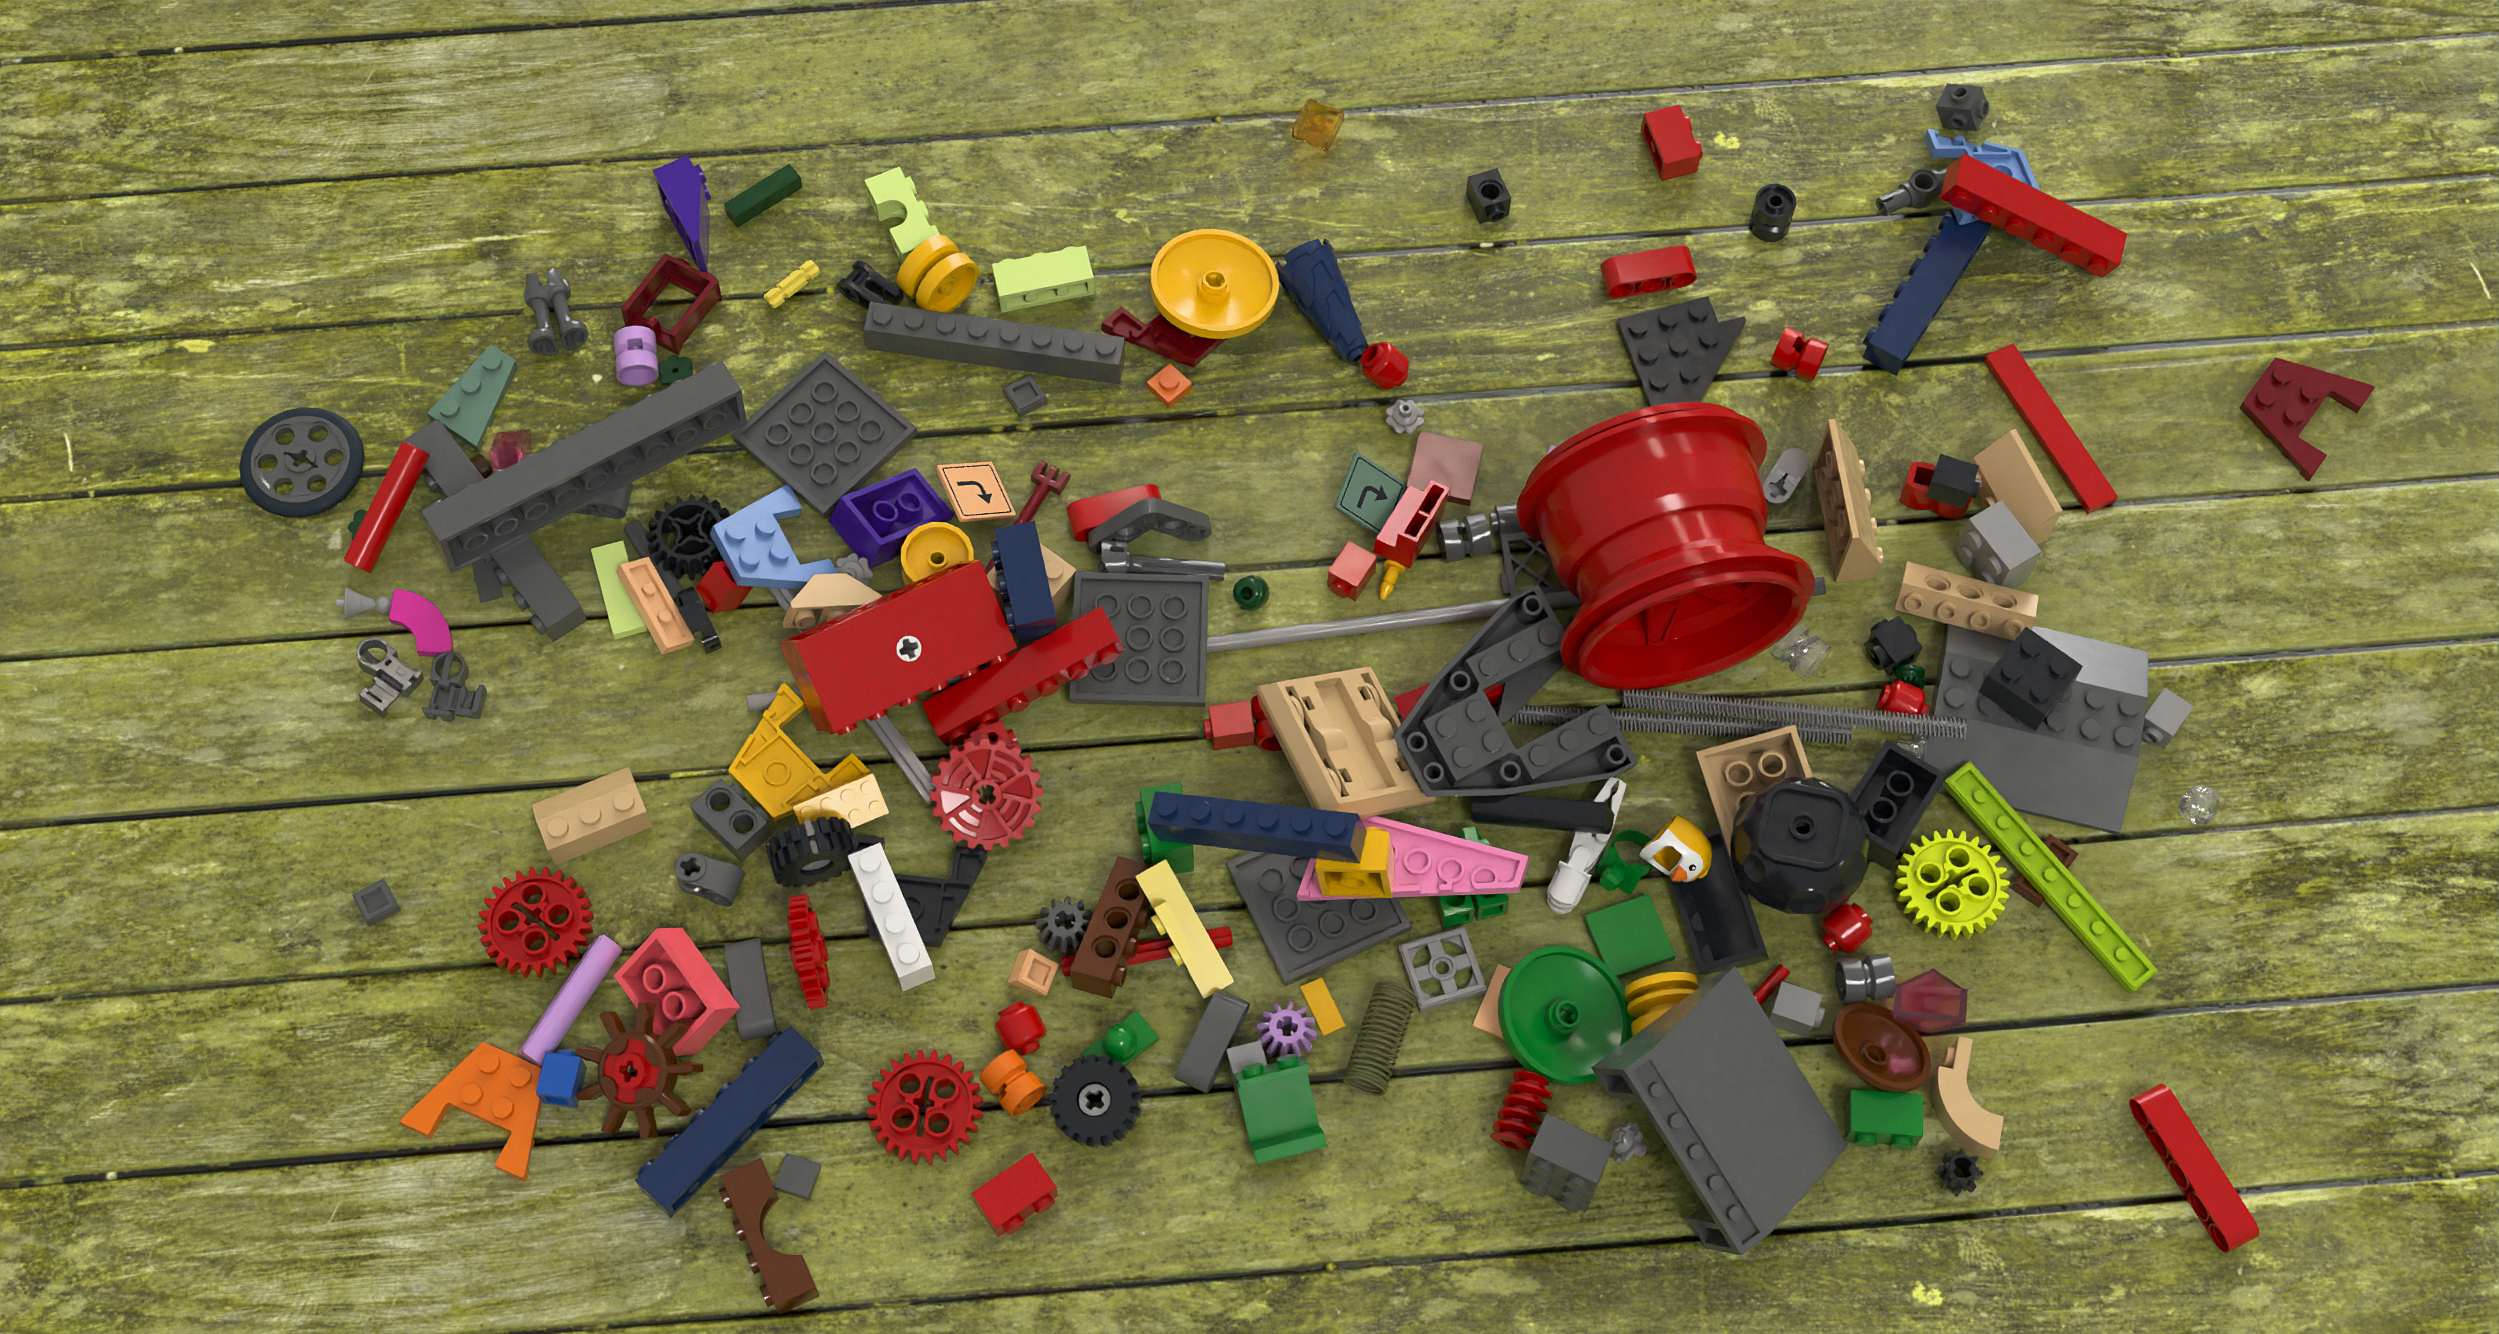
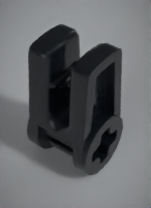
[837,260,904,310]

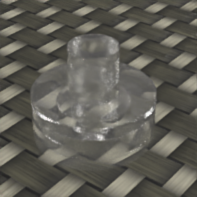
[1897,732,1928,761]

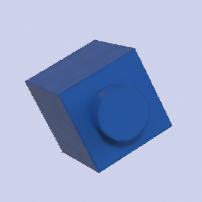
[536,1050,587,1108]

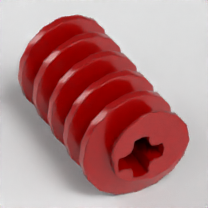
[1490,1070,1553,1151]

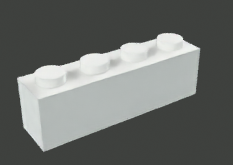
[848,843,935,991]

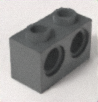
[690,778,772,863]

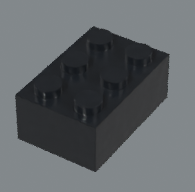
[1850,740,1947,870]

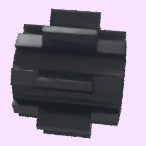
[1935,1149,1983,1197]

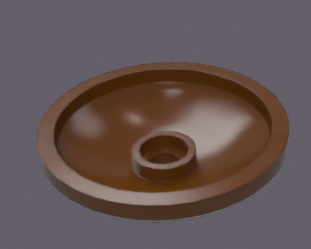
[1832,1002,1931,1093]

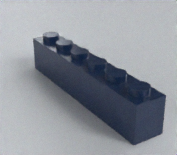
[1863,212,1991,376]
[1147,791,1367,864]
[635,1026,824,1218]

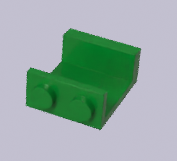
[1234,1054,1327,1164]

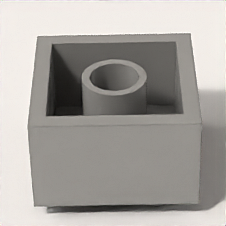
[1955,500,2042,589]

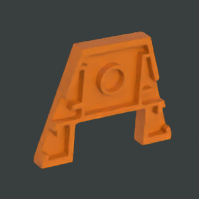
[400,1042,542,1182]

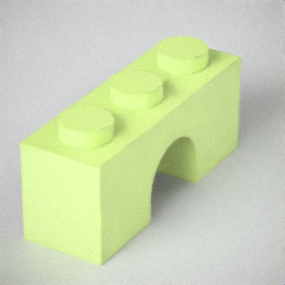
[865,167,940,265]

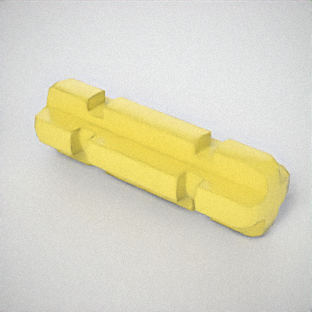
[764,260,820,309]

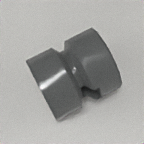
[1436,512,1492,563]
[1835,953,1895,1004]

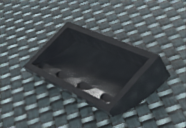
[1668,827,1769,975]

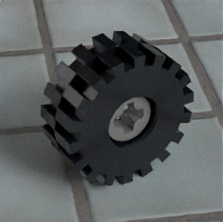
[766,816,858,888]
[1049,1054,1143,1148]

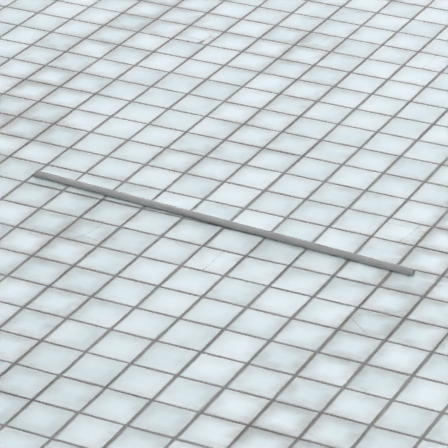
[747,591,1581,712]

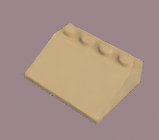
[1812,419,1883,583]
[1696,725,1813,875]

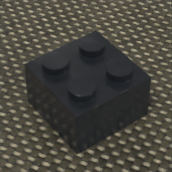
[1979,627,2083,731]

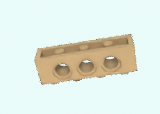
[1894,561,2039,641]

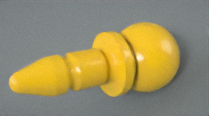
[1380,559,1406,600]

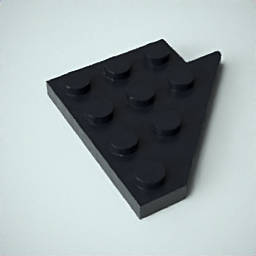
[1616,296,1746,407]

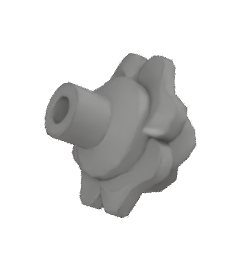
[1386,399,1424,435]
[835,553,873,587]
[1609,1122,1647,1163]

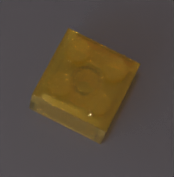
[1292,98,1344,152]

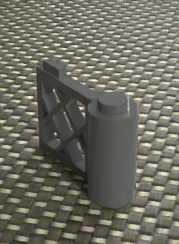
[1489,503,1569,598]

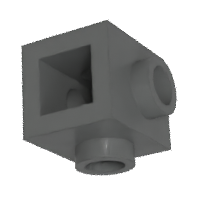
[1936,83,1989,131]

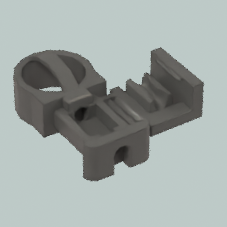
[356,637,424,718]
[422,651,487,722]

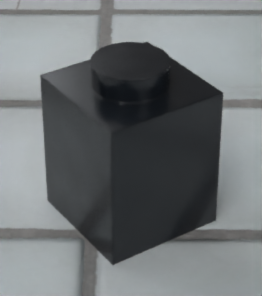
[1926,454,1981,509]

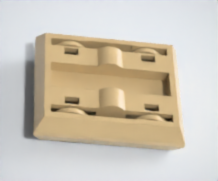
[1256,666,1436,819]

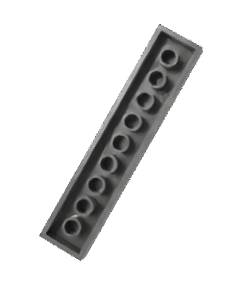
[421,361,747,574]

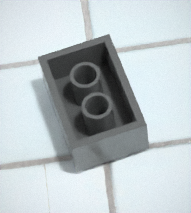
[1520,1114,1614,1213]

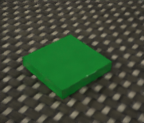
[1583,894,1676,979]

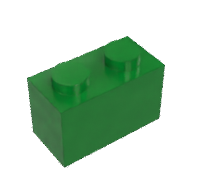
[1844,1089,1923,1150]

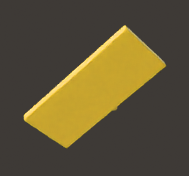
[1300,977,1346,1037]

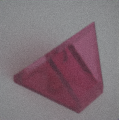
[1893,968,1968,1034]

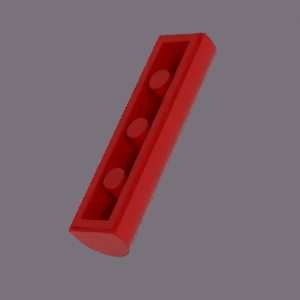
[344,442,430,574]

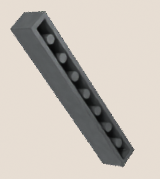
[864,302,1126,384]
[404,419,587,642]

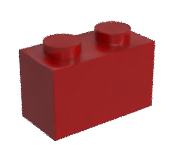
[1641,104,1703,181]
[972,1152,1058,1237]

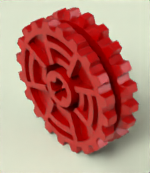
[930,735,1043,850]

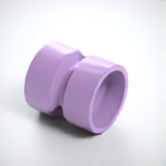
[613,326,659,386]

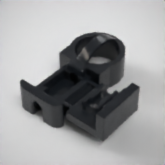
[676,586,722,654]

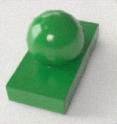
[1081,1011,1159,1066]

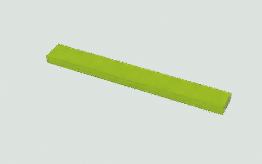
[1942,761,2158,994]

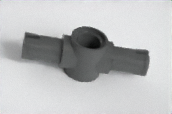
[1876,166,1948,216]

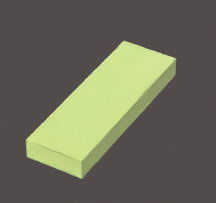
[591,540,648,640]

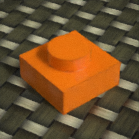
[1147,363,1192,409]

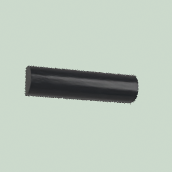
[1471,795,1615,835]

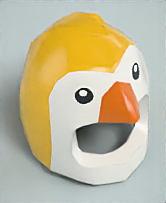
[1639,814,1712,882]

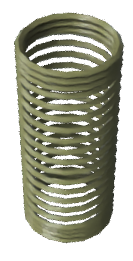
[1343,981,1418,1096]

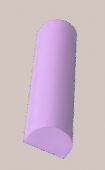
[517,934,622,1068]

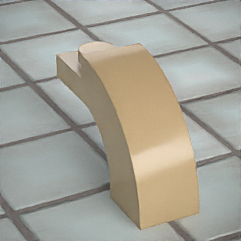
[1931,1036,2004,1160]

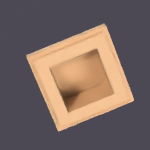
[1008,949,1059,996]

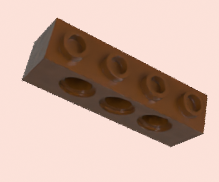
[1070,856,1154,999]

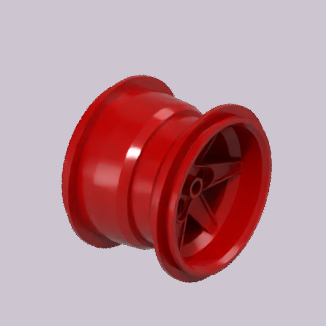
[1516,402,1815,690]

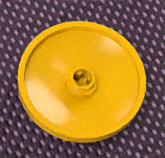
[1150,229,1279,339]

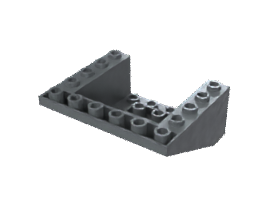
[1591,966,1848,1255]

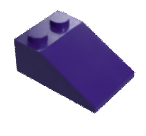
[653,155,711,272]
[829,468,954,569]

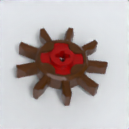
[575,1003,703,1139]

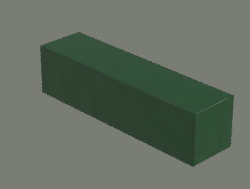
[724,164,803,228]

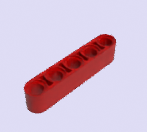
[2129,1083,2259,1253]

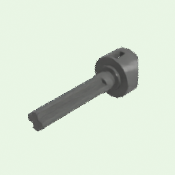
[1098,540,1225,581]

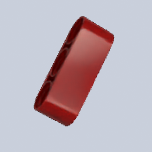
[1600,245,1697,298]
[1066,484,1162,542]

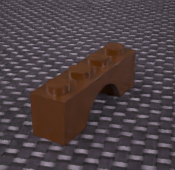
[719,1158,820,1315]

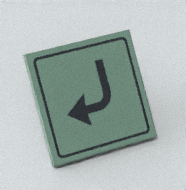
[1333,452,1407,536]

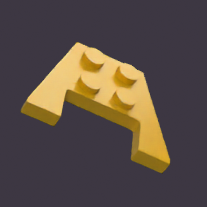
[728,682,870,822]

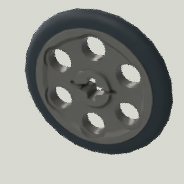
[239,407,365,518]

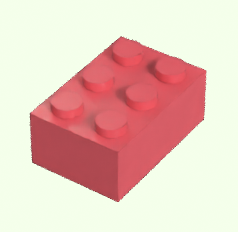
[614,928,741,1056]

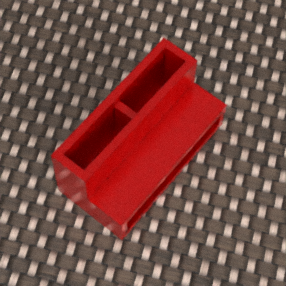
[1373,480,1450,569]

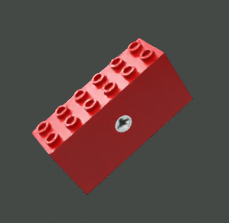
[779,560,1017,735]

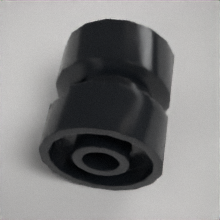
[1749,184,1797,242]

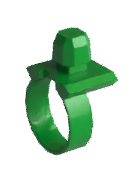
[1595,829,1653,894]

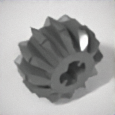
[1036,895,1093,956]

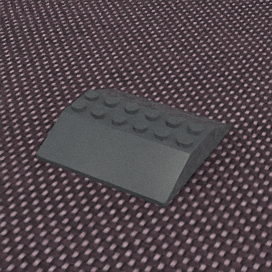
[1921,623,2148,835]

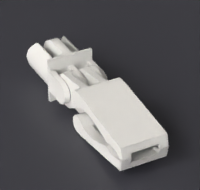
[1547,777,1627,915]

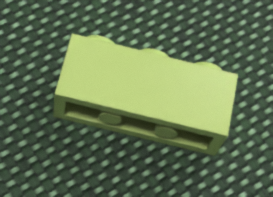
[992,246,1095,313]

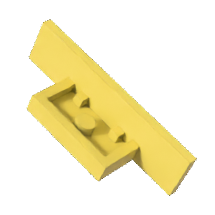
[1135,859,1234,999]

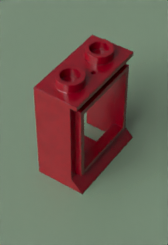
[621,253,722,356]

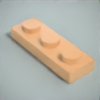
[616,557,695,655]

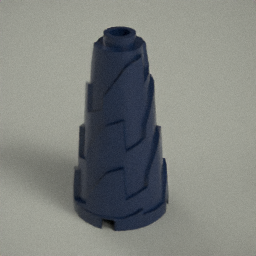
[1275,238,1369,363]

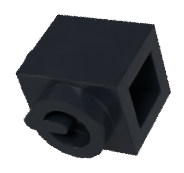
[1864,616,1923,676]

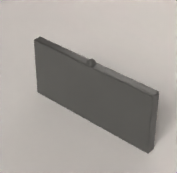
[472,558,504,603]

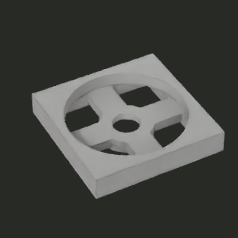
[1398,926,1487,1013]

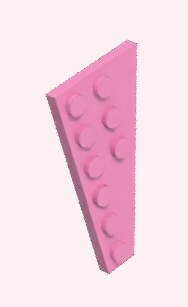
[1297,816,1529,901]

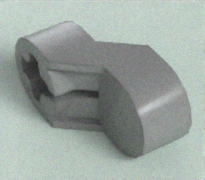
[1763,448,1809,505]

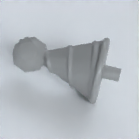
[336,587,392,620]

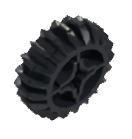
[646,494,730,582]

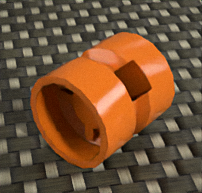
[979,1049,1046,1118]

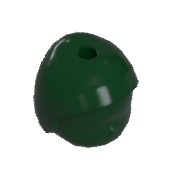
[1233,575,1270,611]

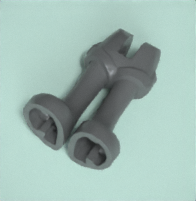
[523,267,588,356]

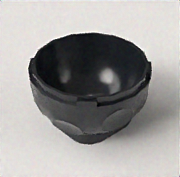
[1730,777,1870,914]

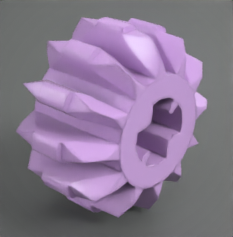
[1257,1001,1317,1058]

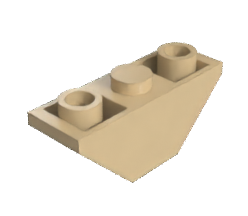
[782,573,882,629]

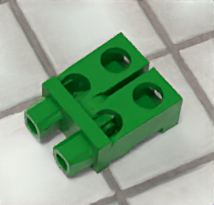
[1435,826,1509,929]

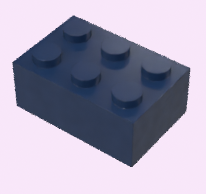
[990,521,1058,644]

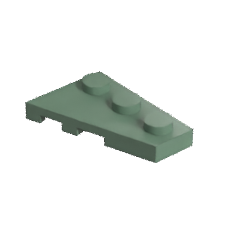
[427,344,518,452]

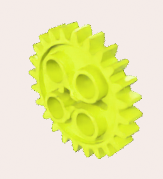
[1894,829,2010,940]

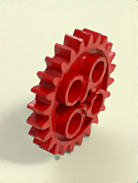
[477,867,594,978]
[787,894,830,1010]
[866,1049,984,1166]

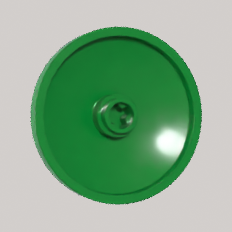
[1498,946,1633,1086]

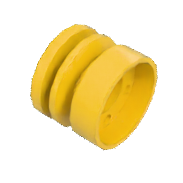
[1624,972,1699,1037]

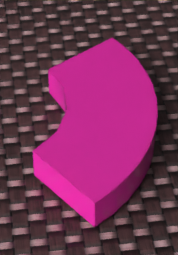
[389,589,454,657]

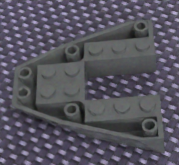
[1393,584,1638,797]

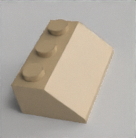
[1971,429,2063,544]
[532,766,653,866]

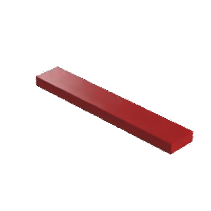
[1984,343,2118,514]

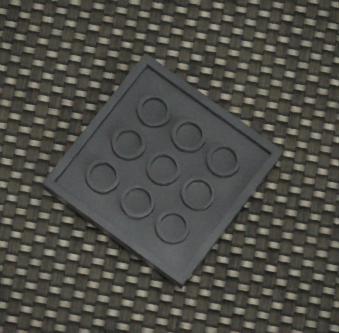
[731,351,918,519]
[1070,572,1209,707]
[1226,851,1412,986]

